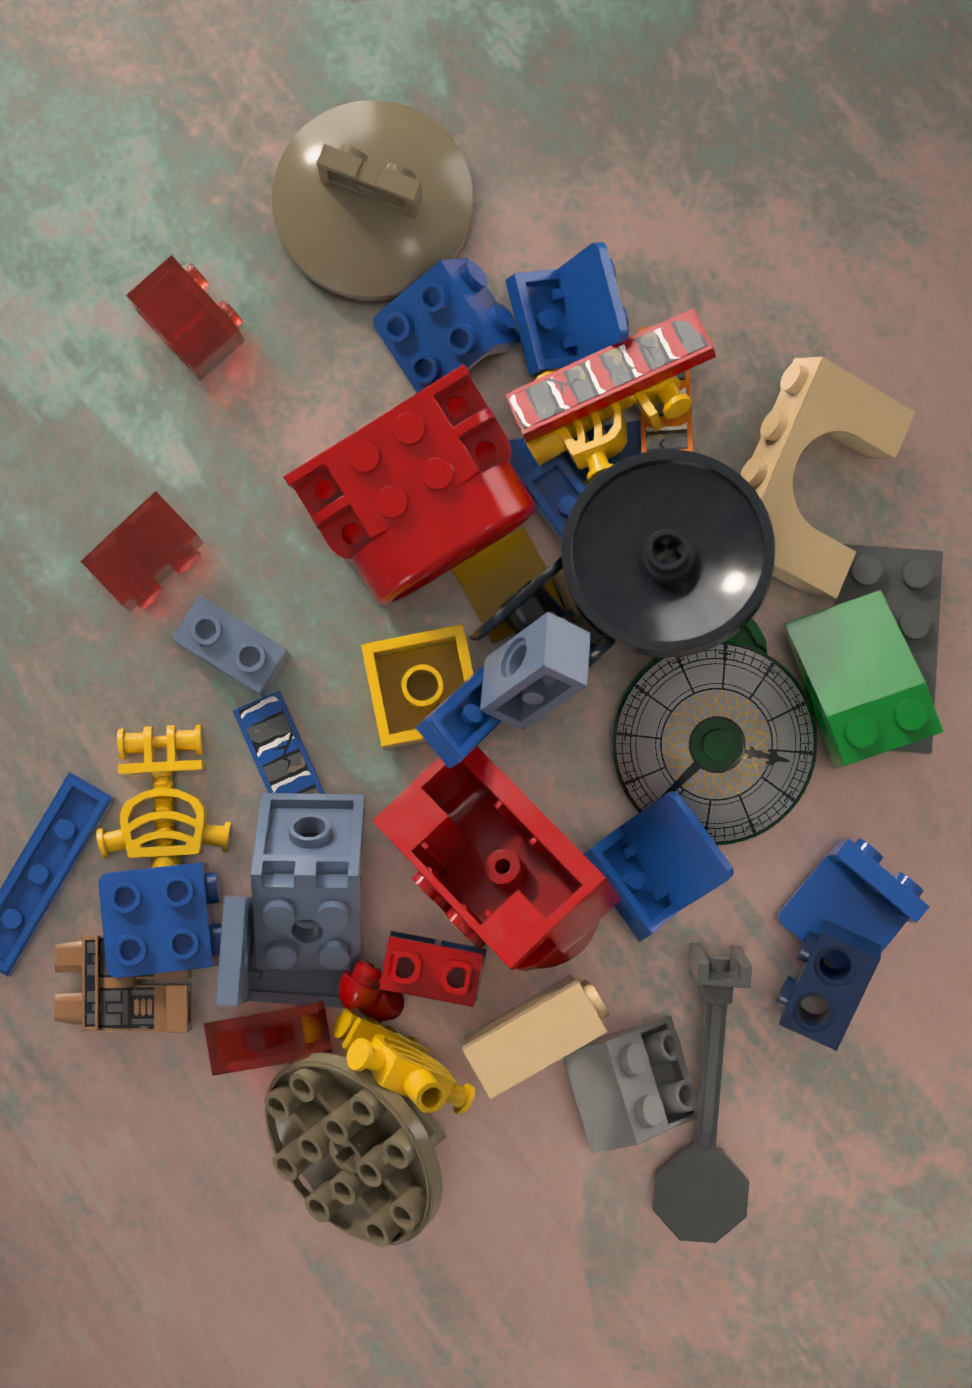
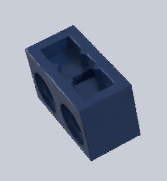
[775,919,882,1051]

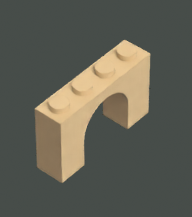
[741,357,916,599]
[462,974,610,1100]

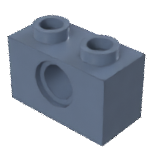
[171,595,292,697]
[480,612,591,730]

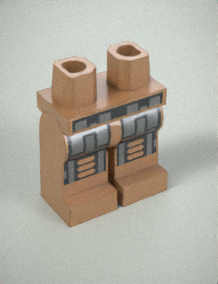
[54,935,192,1033]

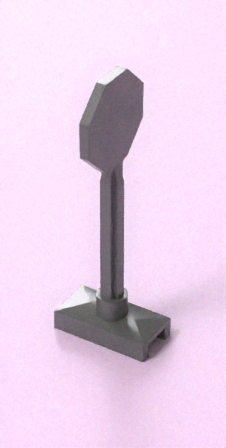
[653,943,752,1243]

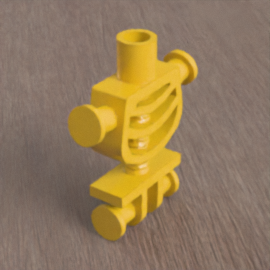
[524,370,693,484]
[96,724,233,868]
[333,1008,476,1116]

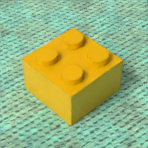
[361,624,473,750]

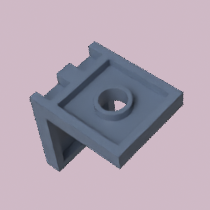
[250,793,365,971]
[216,896,353,1008]

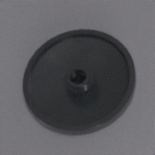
[562,449,775,658]

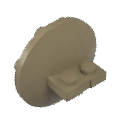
[272,100,473,301]
[264,1053,447,1247]

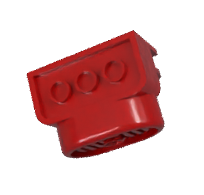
[283,364,536,605]
[372,746,621,971]

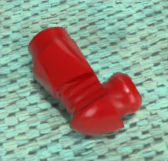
[338,960,404,1022]

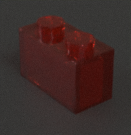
[126,255,245,381]
[80,491,204,612]
[203,1001,333,1076]

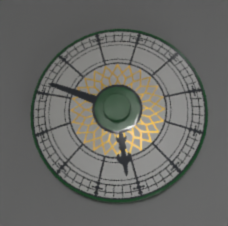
[610,641,817,846]

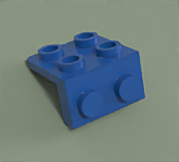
[505,242,629,377]
[373,257,521,393]
[583,791,734,942]
[778,838,930,969]
[98,862,222,978]

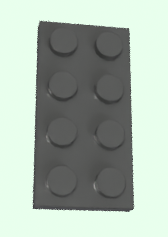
[835,544,943,755]

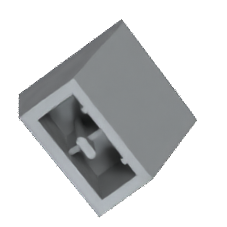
[563,1016,697,1153]

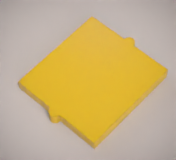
[452,527,562,644]

